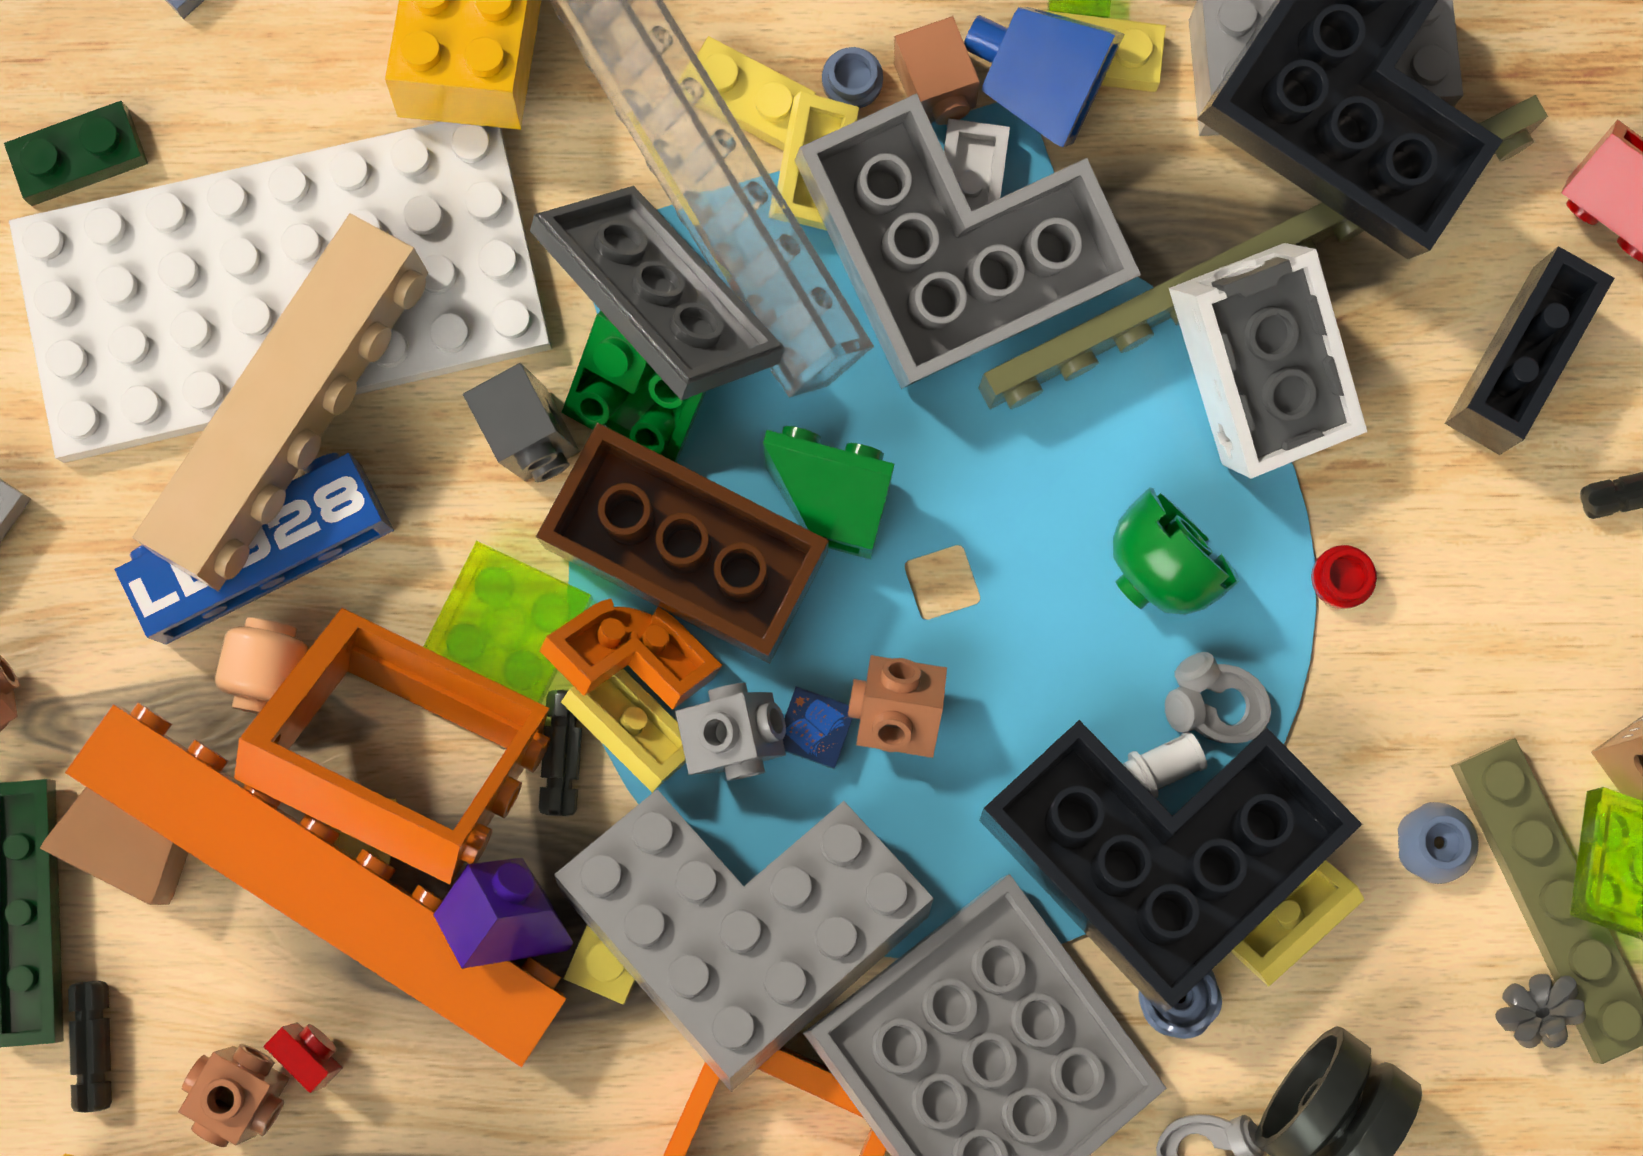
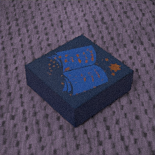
[783,686,853,769]

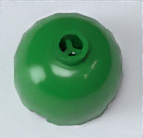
[1113,487,1239,615]

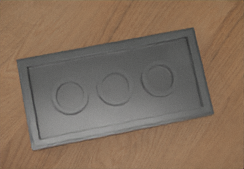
[530,186,785,400]

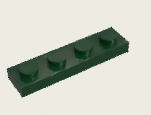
[0,779,64,1048]

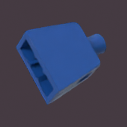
[964,7,1125,147]

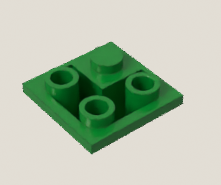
[561,311,706,463]
[763,426,895,559]

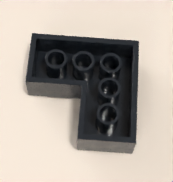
[1197,0,1503,259]
[979,720,1362,1014]

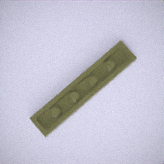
[1451,738,1643,1064]

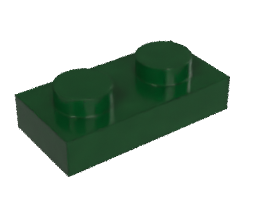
[4,101,148,206]

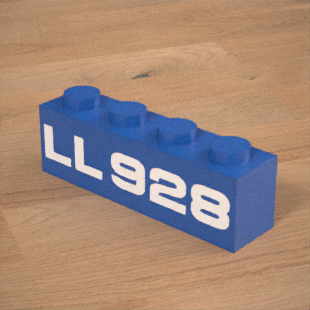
[114,453,394,645]

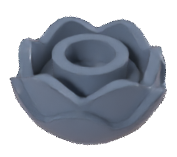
[1398,802,1479,884]
[1139,970,1222,1039]

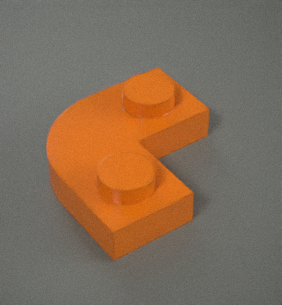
[539,599,722,710]

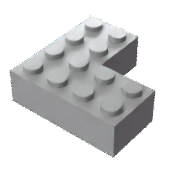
[795,93,1141,389]
[554,789,934,1092]

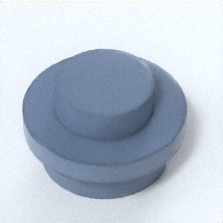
[822,47,883,108]

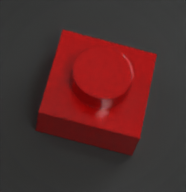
[263,1022,343,1093]

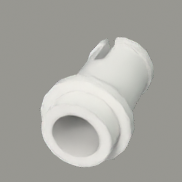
[1123,731,1207,798]

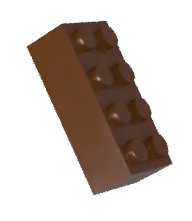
[536,423,829,664]

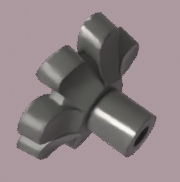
[1495,974,1586,1048]

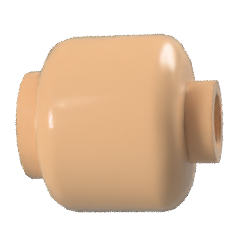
[215,617,308,714]

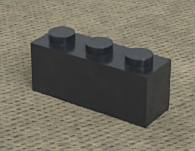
[1445,246,1615,455]

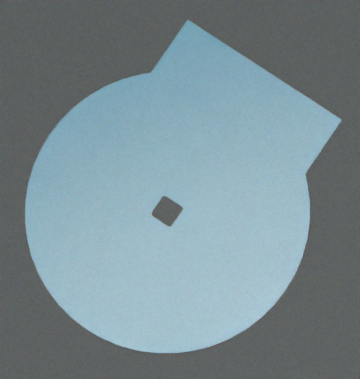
[568,102,1316,958]

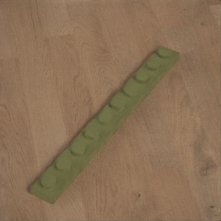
[978,95,1548,409]

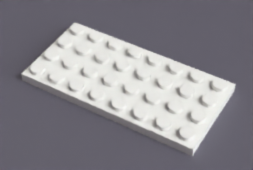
[9,122,552,463]

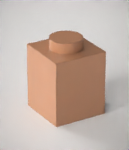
[894,16,979,125]

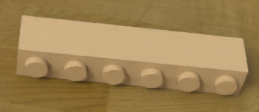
[132,213,429,592]

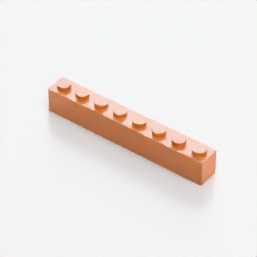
[65,702,567,1067]

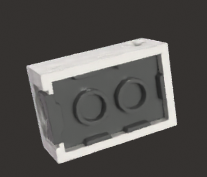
[1169,243,1367,479]

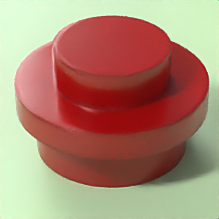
[1311,545,1377,609]

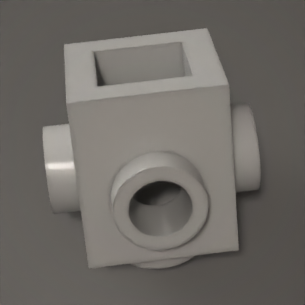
[675,683,786,781]

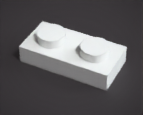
[944,119,1010,211]

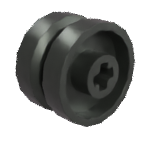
[1255,1026,1422,1156]

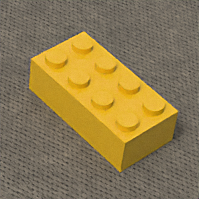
[385,0,541,130]

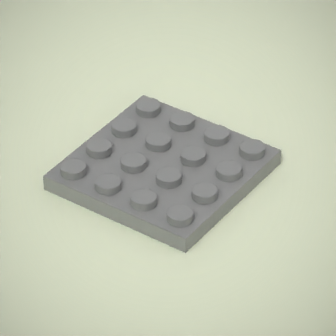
[803,874,1167,1156]

